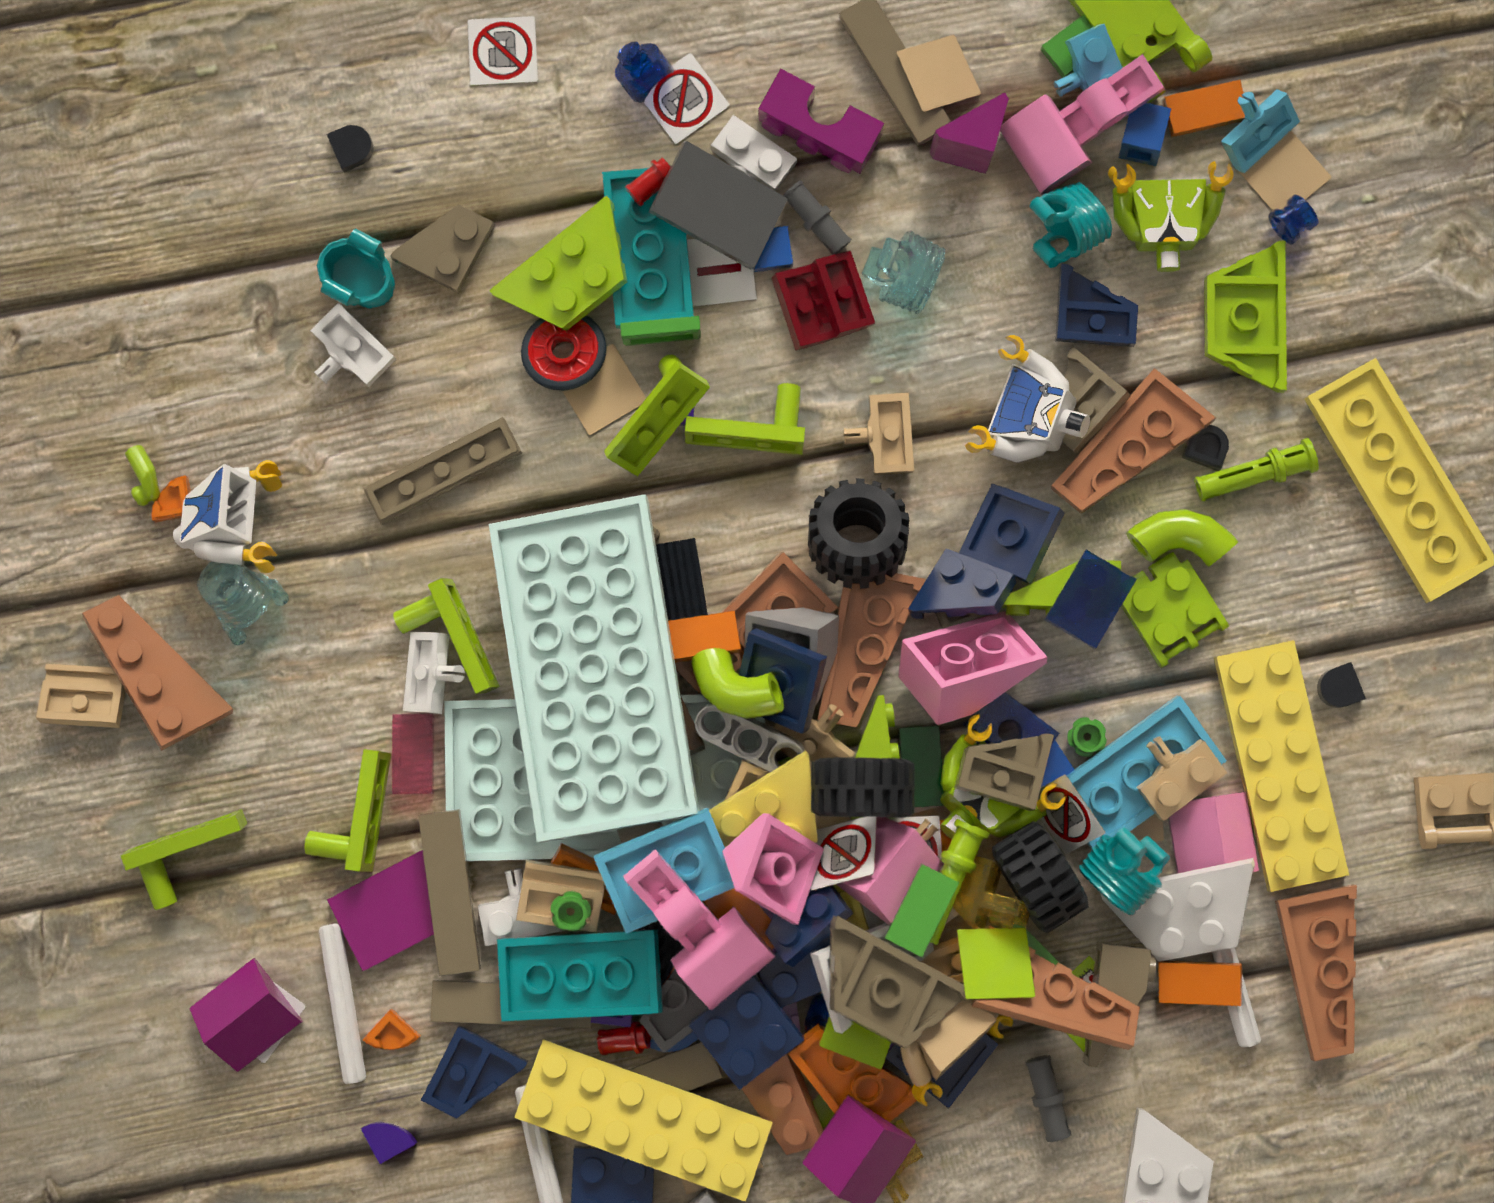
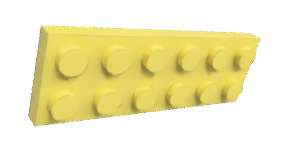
[1304,358,1494,603]
[1214,640,1349,892]
[514,1040,773,1202]

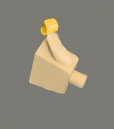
[900,982,1013,1106]

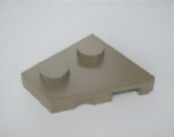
[390,204,495,294]
[1062,346,1131,455]
[954,733,1054,812]

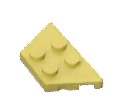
[709,751,818,848]

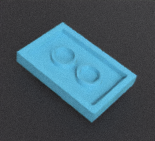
[594,808,735,934]

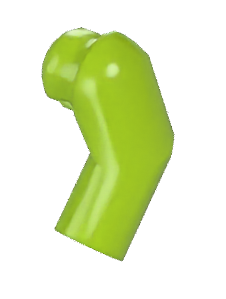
[125,445,160,506]

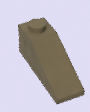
[1083,942,1156,1067]

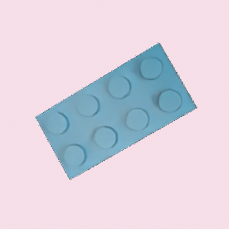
[1067,695,1227,849]

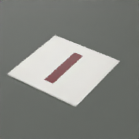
[687,239,757,307]

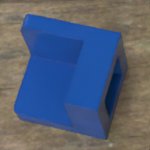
[1118,103,1171,167]

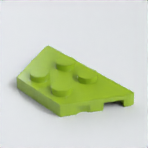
[489,196,627,330]
[1204,241,1287,393]

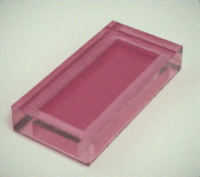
[392,714,434,794]

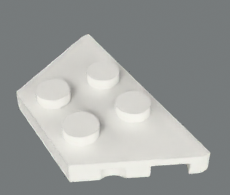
[1101,858,1255,962]
[1122,1108,1214,1203]

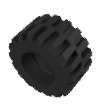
[808,478,909,589]
[811,758,915,817]
[992,821,1089,934]

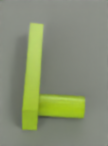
[604,355,710,477]
[685,383,805,455]
[393,578,500,694]
[304,749,391,872]
[121,809,248,910]

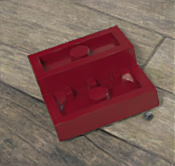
[771,250,876,351]

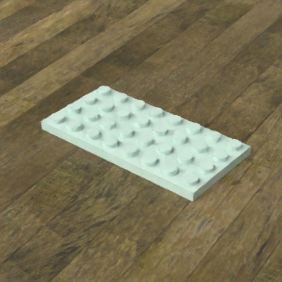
[489,494,699,843]
[444,694,765,861]

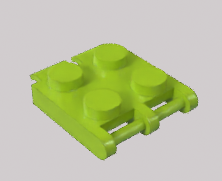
[1121,552,1229,669]

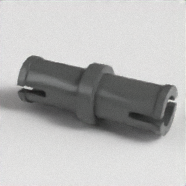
[783,180,852,255]
[1025,1055,1072,1142]

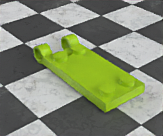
[1069,0,1213,103]

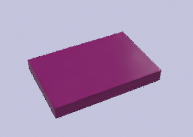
[327,850,434,971]

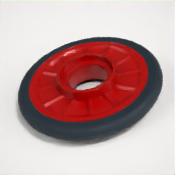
[521,315,607,391]

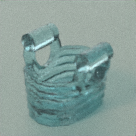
[861,230,946,314]
[197,561,289,645]

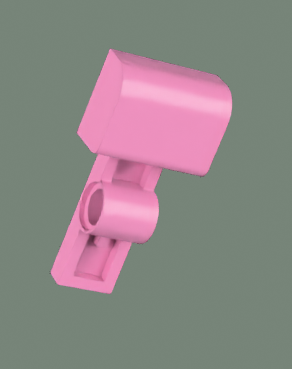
[1000,54,1165,195]
[623,849,775,1010]

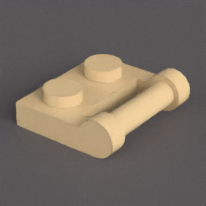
[1414,773,1494,849]

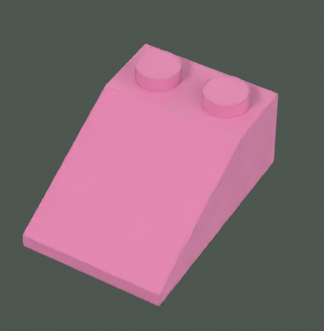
[898,611,1048,725]

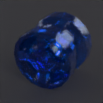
[1268,194,1319,245]

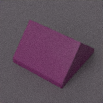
[929,92,1009,174]
[189,958,303,1072]
[802,1094,916,1203]

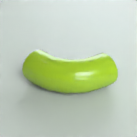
[1126,509,1238,567]
[691,648,784,719]

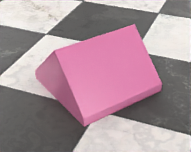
[1168,792,1259,873]
[722,814,824,924]
[836,817,944,926]

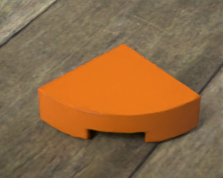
[152,475,191,522]
[363,1009,421,1050]

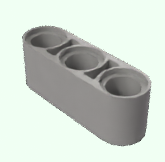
[695,703,805,772]

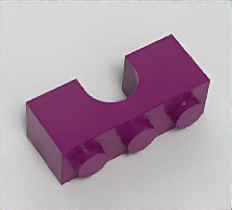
[758,68,884,174]

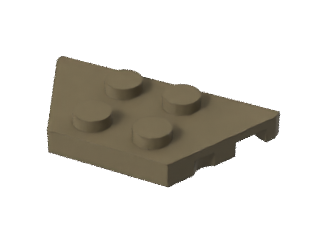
[830,916,968,1048]

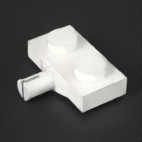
[710,115,797,191]
[311,303,396,387]
[403,632,465,714]
[478,868,565,946]

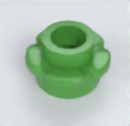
[1067,717,1107,757]
[550,891,591,931]

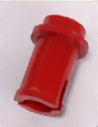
[625,158,671,207]
[597,1021,651,1056]

